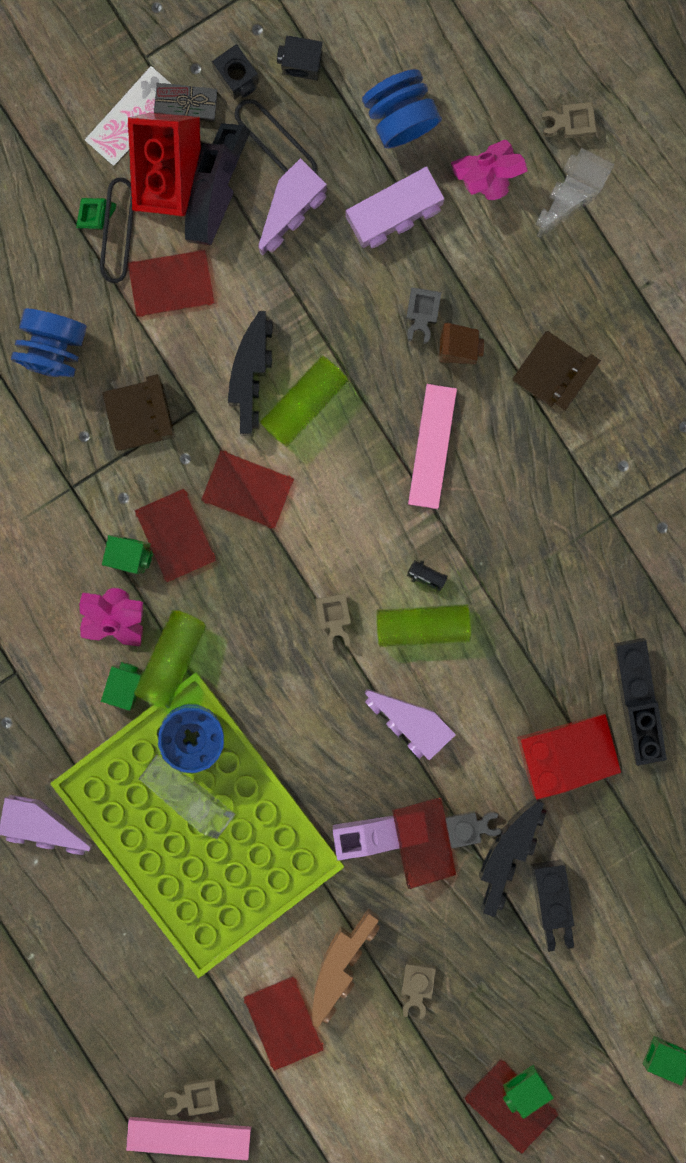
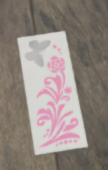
[85,66,171,166]

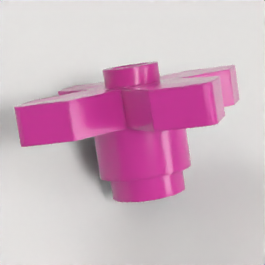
[451,140,528,200]
[79,588,143,647]

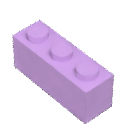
[346,166,444,248]

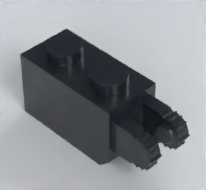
[531,859,574,952]

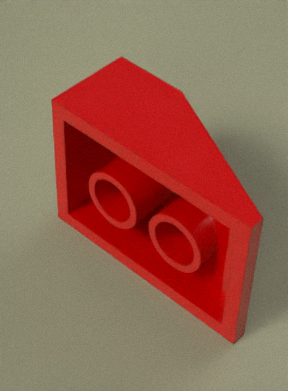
[128,113,201,216]
[517,713,621,800]

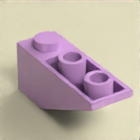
[258,158,327,255]
[365,689,456,760]
[0,795,94,855]
[333,811,428,860]

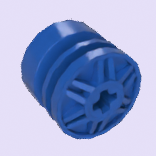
[362,69,442,149]
[11,308,87,377]
[158,704,224,773]

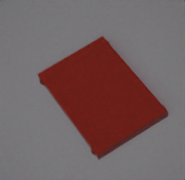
[128,250,215,317]
[201,450,294,529]
[135,489,216,583]
[392,797,456,889]
[243,976,324,1071]
[464,1059,559,1154]

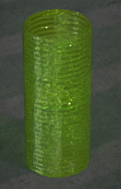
[260,355,349,448]
[376,604,471,648]
[134,610,207,709]

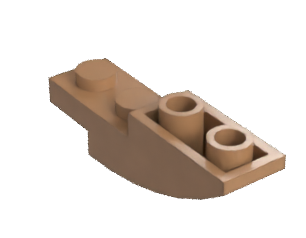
[312,908,380,1029]

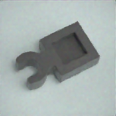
[406,287,442,344]
[445,811,501,848]

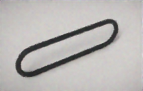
[234,99,317,173]
[100,178,134,283]

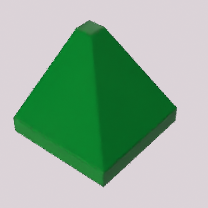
[76,198,117,230]

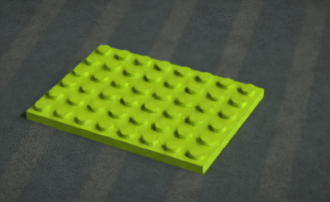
[50,672,345,979]

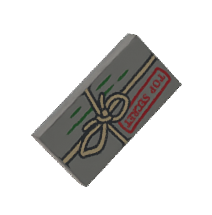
[154,82,218,122]

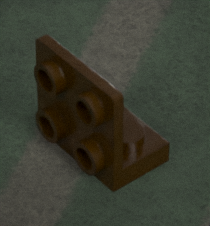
[512,331,601,415]
[103,374,176,451]

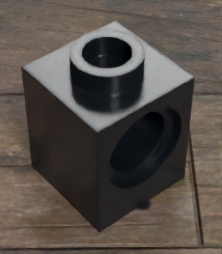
[277,35,323,81]
[212,44,259,100]

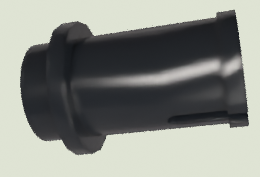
[406,560,448,593]

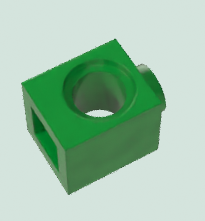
[102,535,153,574]
[100,662,144,711]
[642,1036,686,1086]
[503,1065,554,1119]

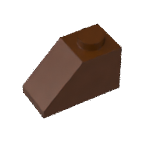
[439,323,484,365]

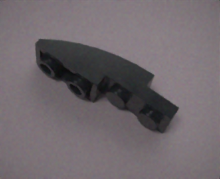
[185,123,250,245]
[228,311,273,437]
[614,638,667,766]
[478,798,546,917]

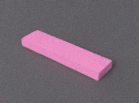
[408,384,457,509]
[126,1117,251,1160]

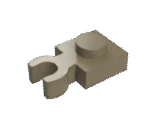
[541,102,596,138]
[316,594,351,649]
[401,962,436,1019]
[164,1077,220,1116]

